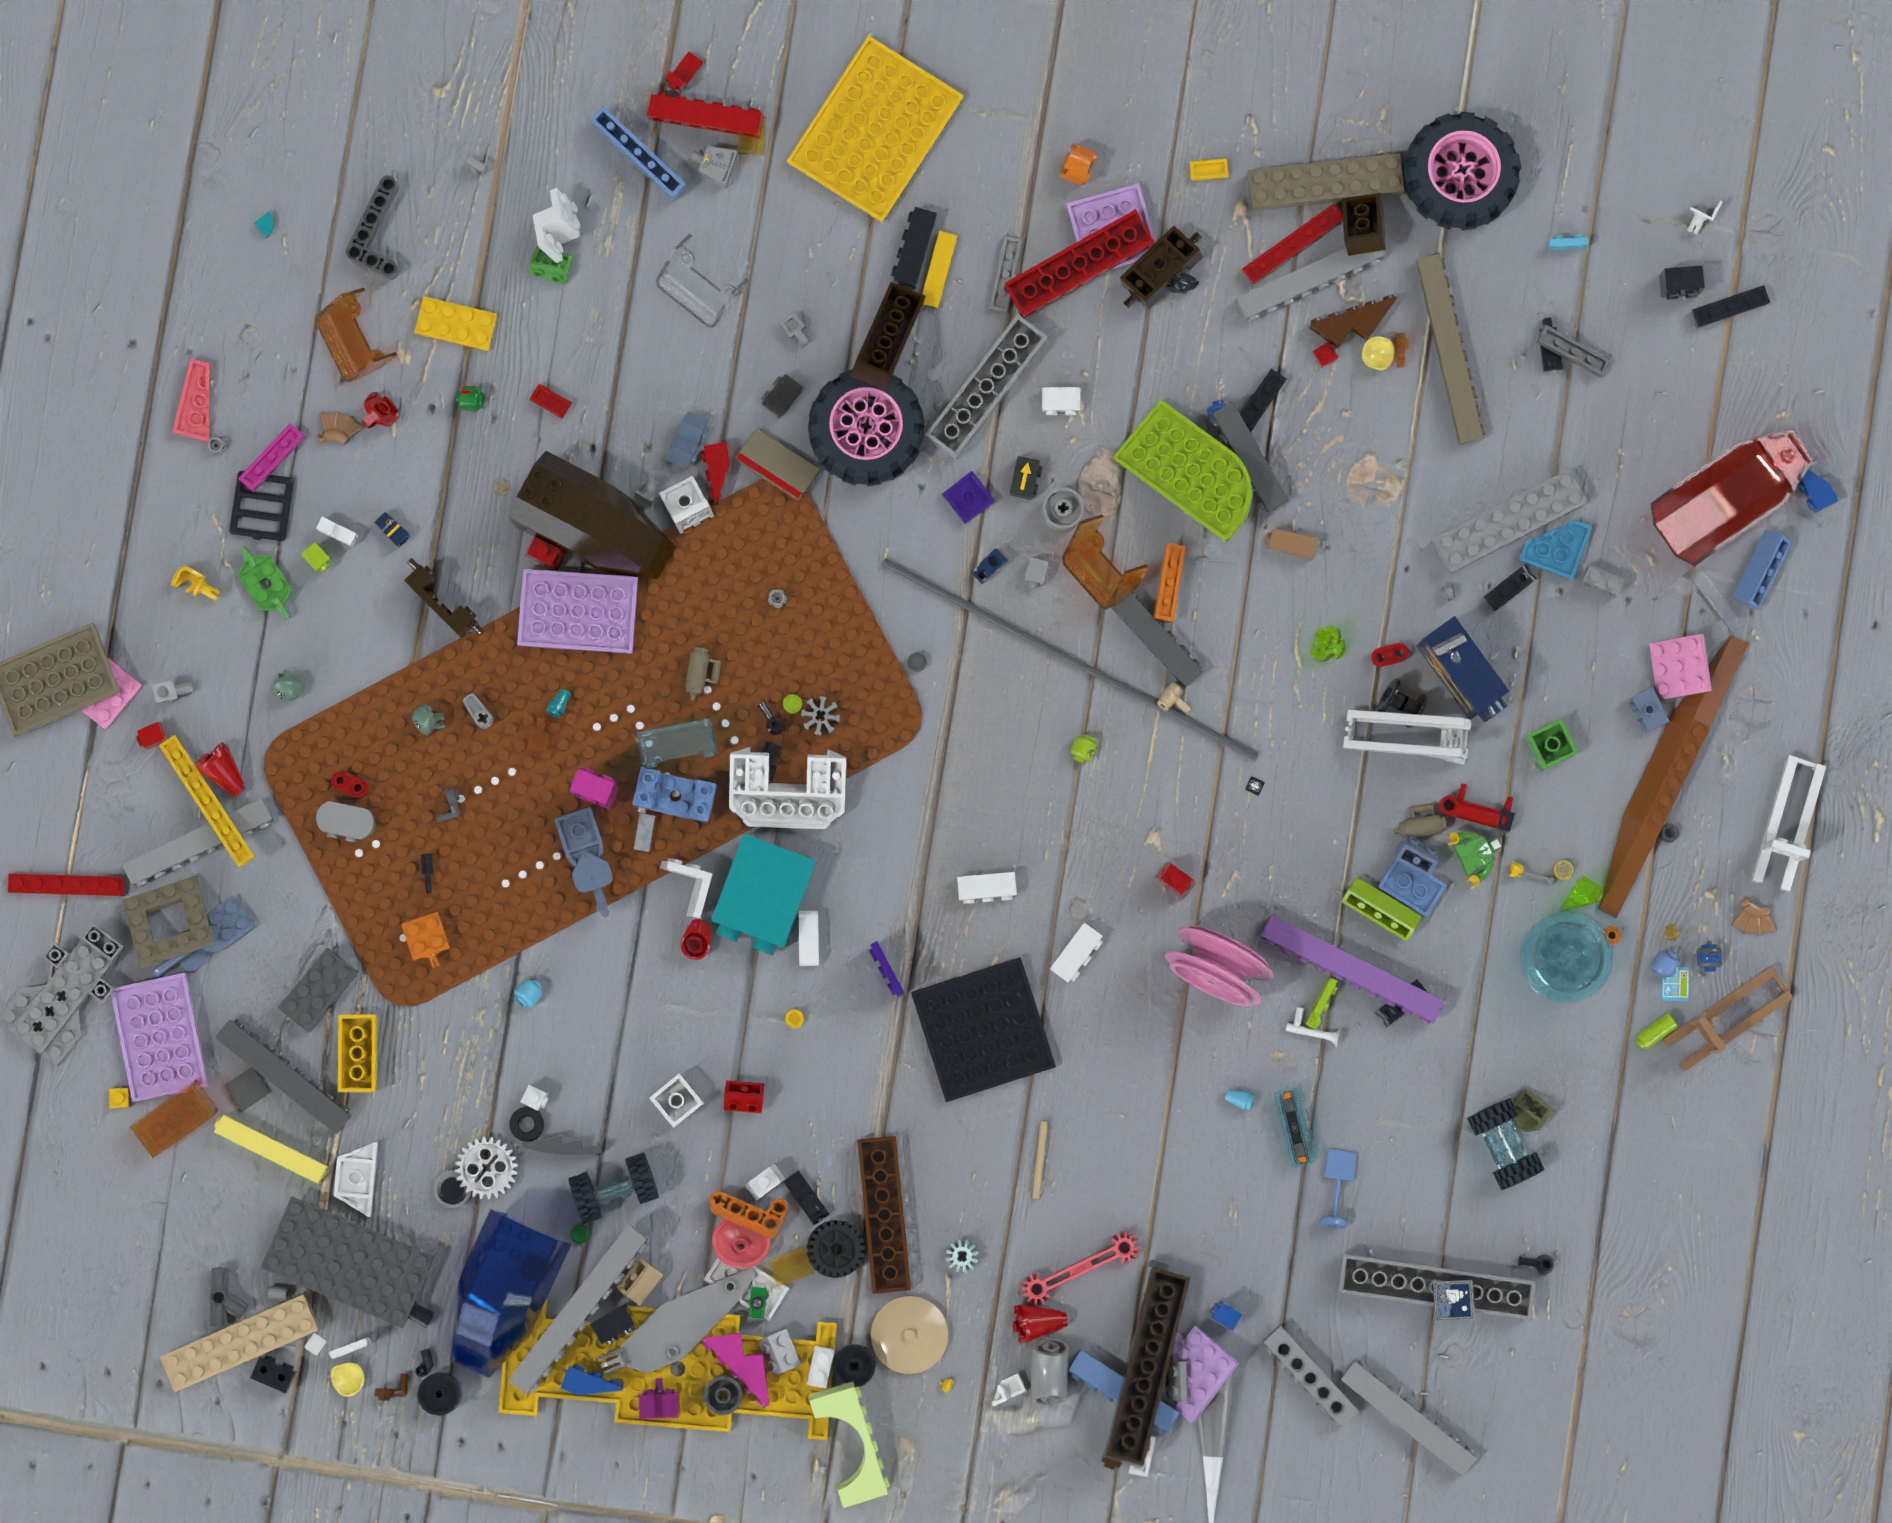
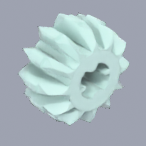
[946,1240,978,1273]

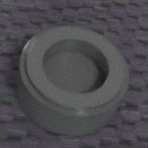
[1148,1260,1169,1271]

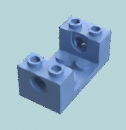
[632,767,718,824]

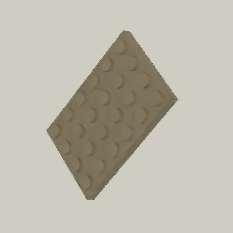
[0,622,121,738]

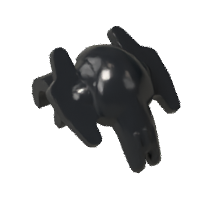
[1160,261,1199,294]

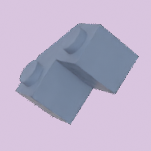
[666,411,709,469]

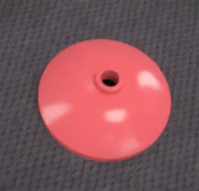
[712,1217,770,1269]

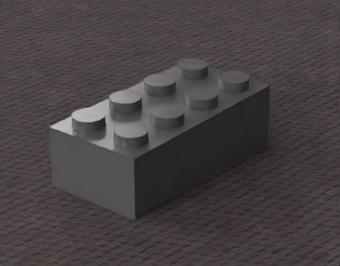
[278,948,359,1033]

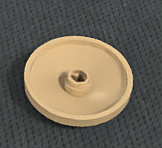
[871,1296,948,1374]

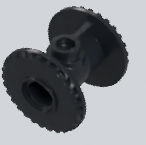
[1378,678,1427,728]

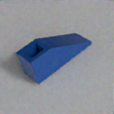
[1788,459,1839,513]
[560,1364,624,1396]

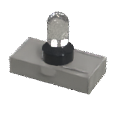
[1432,633,1467,664]

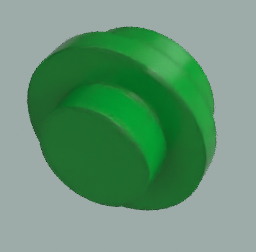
[570,1224,590,1244]

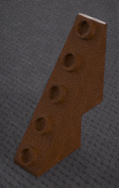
[1309,294,1398,349]

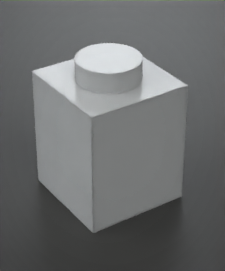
[1024,557,1049,588]

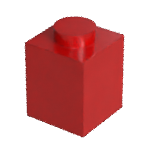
[136,722,168,750]

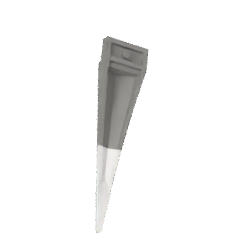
[1198,1374,1233,1523]

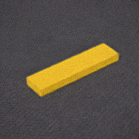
[922,231,958,309]

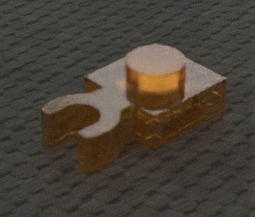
[1395,332,1408,367]

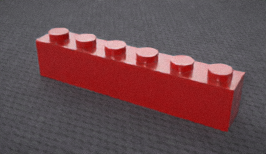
[647,92,765,139]

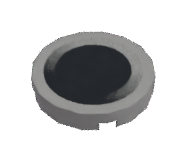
[433,1170,472,1208]

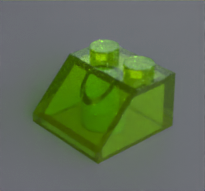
[1559,876,1603,912]

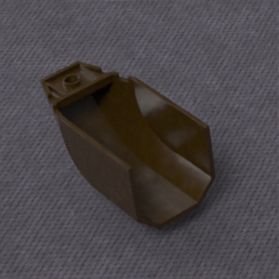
[509,451,676,580]

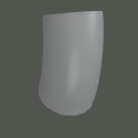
[1031,1337,1069,1405]

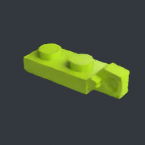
[1305,977,1338,1029]

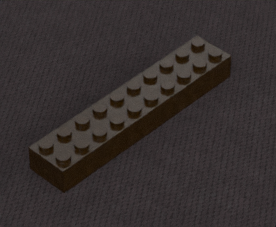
[1103,1267,1191,1468]

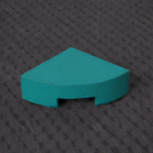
[254,211,274,238]

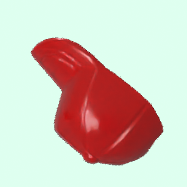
[681,919,711,960]

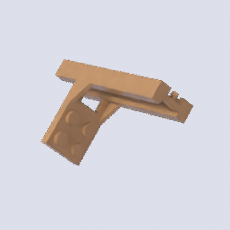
[1662,966,1793,1072]

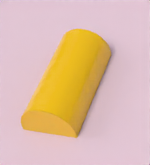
[338,1014,377,1092]

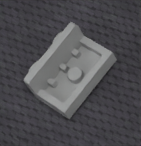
[759,1329,801,1376]

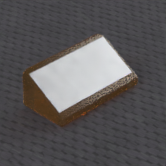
[632,812,657,853]

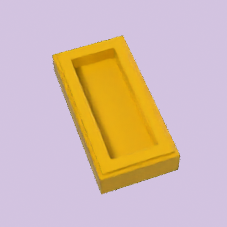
[1189,158,1229,181]

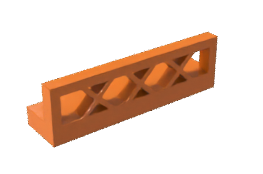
[1153,543,1186,623]

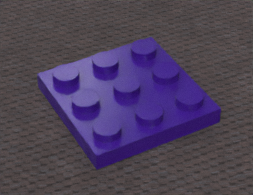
[869,941,905,998]

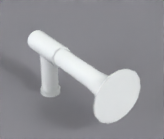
[1286,1007,1341,1047]

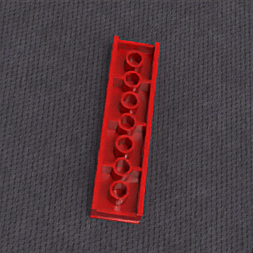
[1004,209,1155,318]

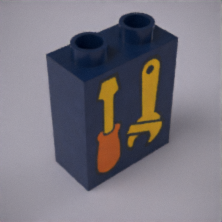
[1416,616,1509,723]

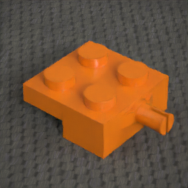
[401,912,451,969]

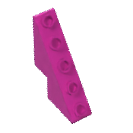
[702,1333,769,1408]

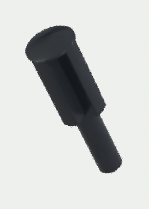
[421,854,433,894]

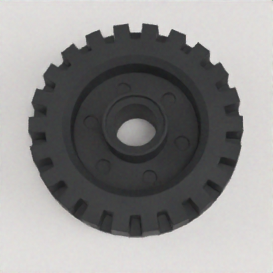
[806,1220,865,1278]

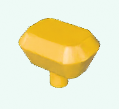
[939,1379,954,1393]

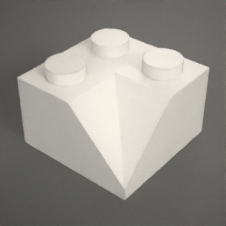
[649,1073,705,1128]

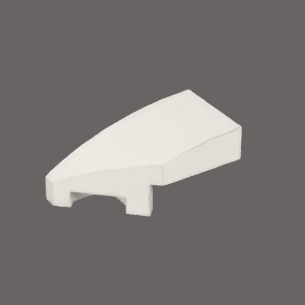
[992,1372,1028,1406]

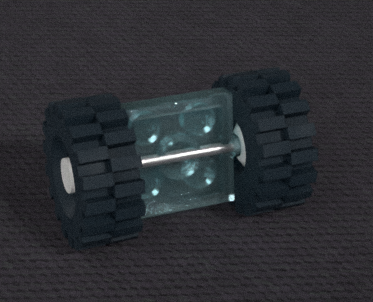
[1467,1098,1545,1190]
[568,1152,659,1224]

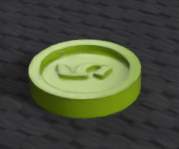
[783,694,802,714]

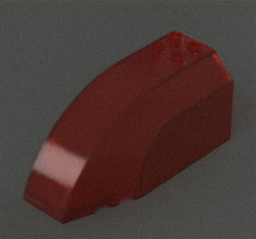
[1650,429,1814,566]

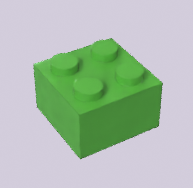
[1525,719,1578,771]

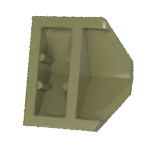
[1513,1088,1555,1132]

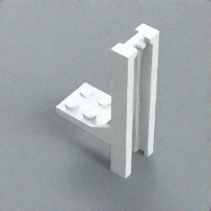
[1343,710,1472,765]
[1751,755,1826,892]

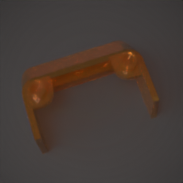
[315,287,397,383]
[1062,514,1149,610]

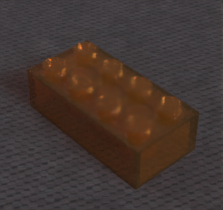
[130,1079,218,1158]

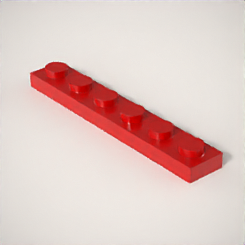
[1242,203,1343,285]
[8,874,125,896]

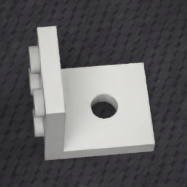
[659,476,714,534]
[660,858,712,918]

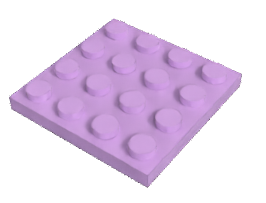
[1066,183,1156,271]

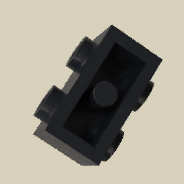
[250,1354,297,1394]

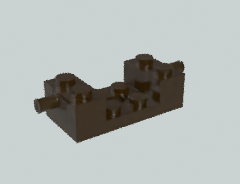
[1120,225,1203,310]
[404,558,485,638]

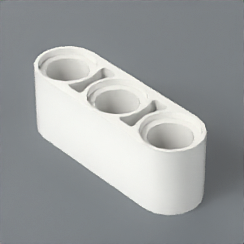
[799,910,819,966]

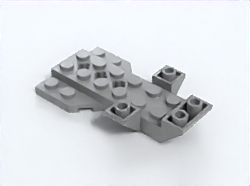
[0,923,124,1066]

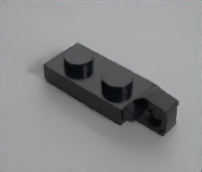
[1538,318,1563,372]

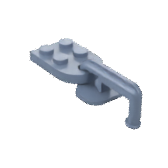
[554,807,613,917]
[153,895,256,979]

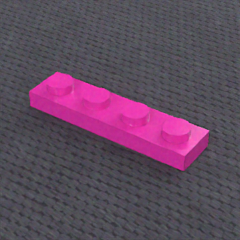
[238,424,305,492]

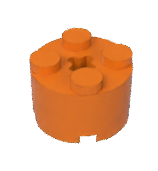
[1059,142,1097,186]

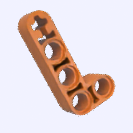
[710,1191,788,1238]

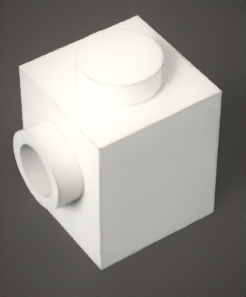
[520,1085,549,1111]

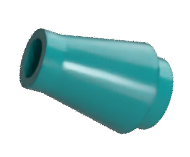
[546,689,571,719]

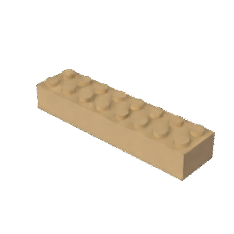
[160,1294,321,1392]

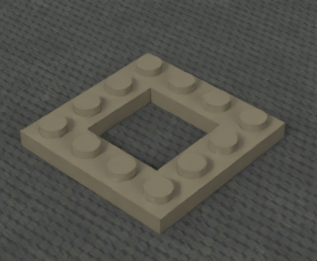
[123,876,215,969]

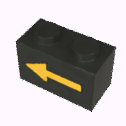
[1009,456,1043,500]

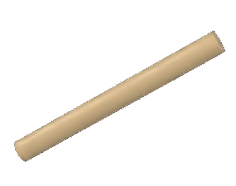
[1032,1121,1048,1199]

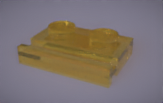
[737,116,767,155]
[768,1247,814,1287]

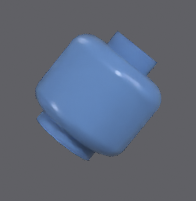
[1652,949,1681,979]

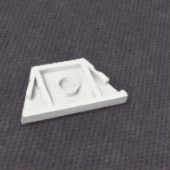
[334,1142,378,1217]

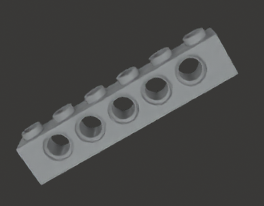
[1263,1325,1360,1428]

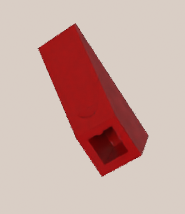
[701,442,731,504]

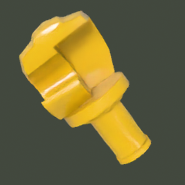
[170,565,221,602]

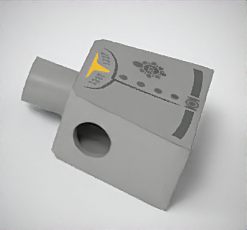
[691,146,738,189]

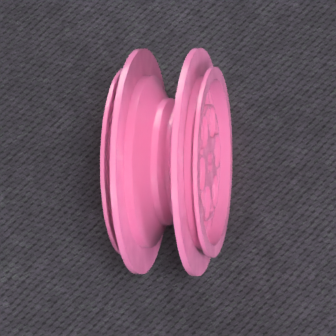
[1165,925,1274,1007]

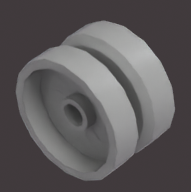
[1042,487,1084,532]

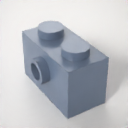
[1629,687,1670,733]

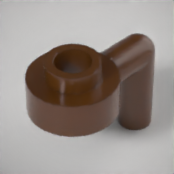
[375,1373,408,1401]

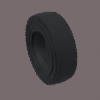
[509,1107,544,1142]

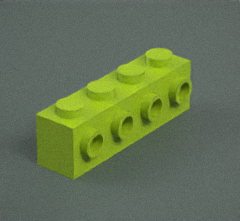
[1341,877,1422,942]

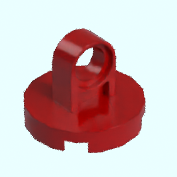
[362,392,399,429]

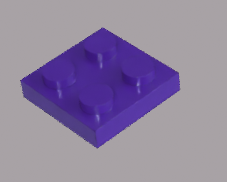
[942,471,995,525]

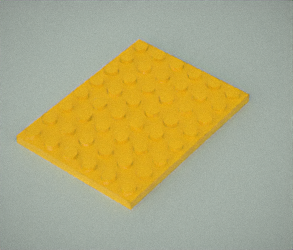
[786,35,964,223]

